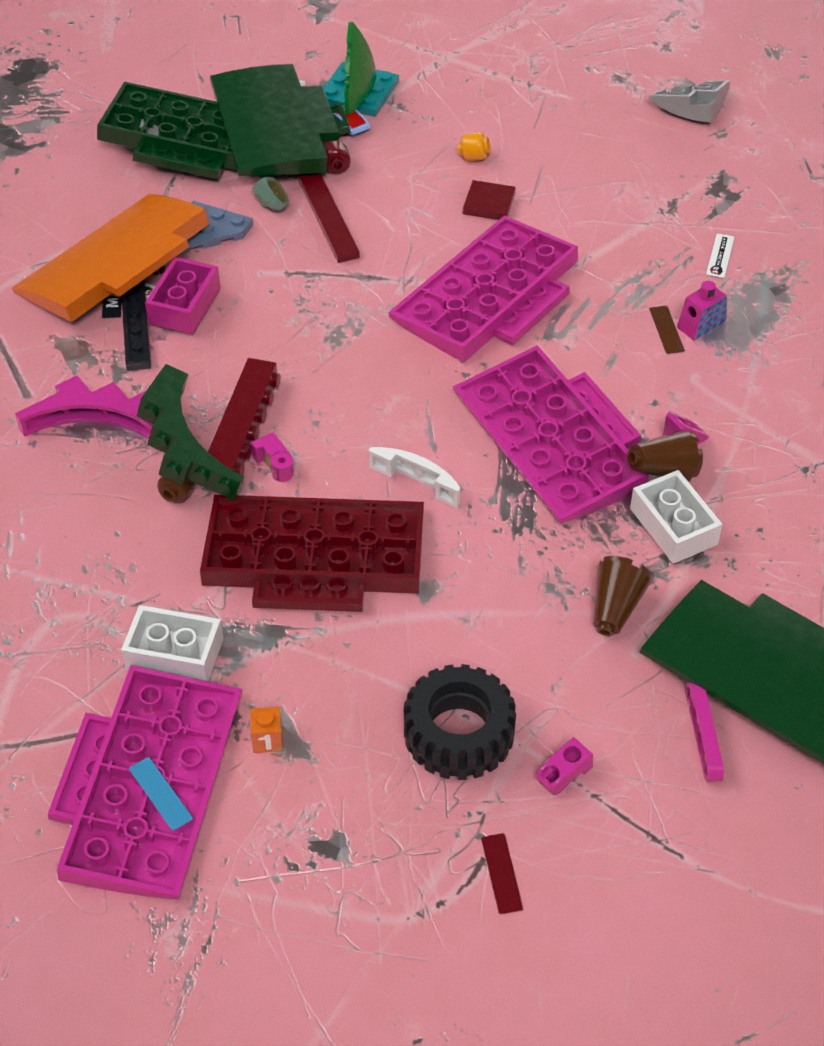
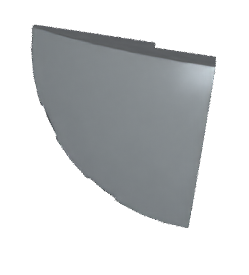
[649,80,730,122]

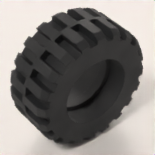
[403,664,516,780]

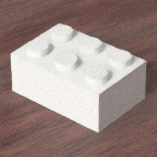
[630,470,723,564]
[121,605,224,682]

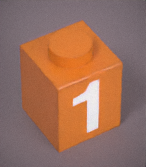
[250,707,283,753]

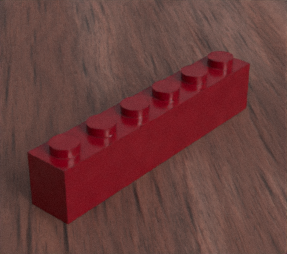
[208,358,281,476]

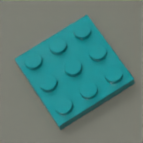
[323,61,399,117]

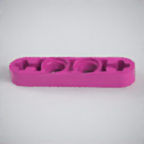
[686,682,724,782]

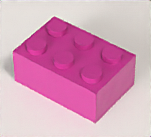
[145,257,221,334]

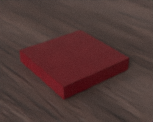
[463,180,516,220]

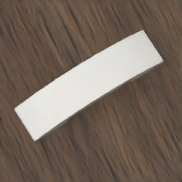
[368,447,460,508]

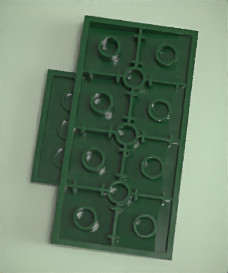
[210,64,340,176]
[97,81,267,179]
[640,580,824,764]

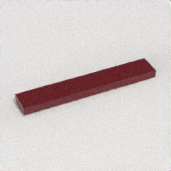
[297,173,360,263]

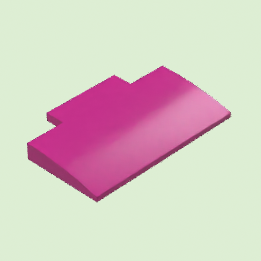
[389,215,578,362]
[453,345,649,524]
[48,665,242,900]

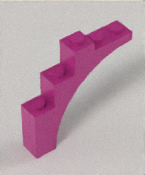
[15,375,154,440]

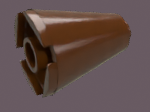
[627,430,703,482]
[593,556,652,637]

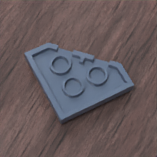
[180,201,253,254]

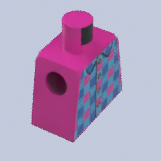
[677,280,727,341]

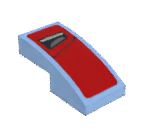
[333,105,370,135]

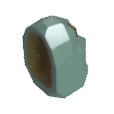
[252,177,289,212]

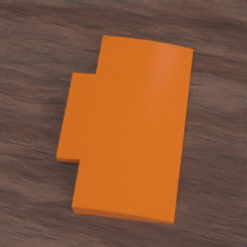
[12,194,209,322]

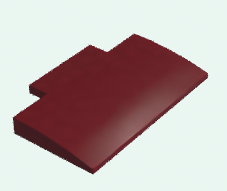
[200,494,424,612]

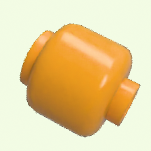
[457,132,491,162]

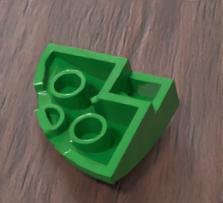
[344,22,376,114]

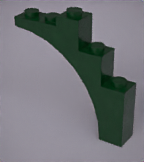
[136,364,244,501]

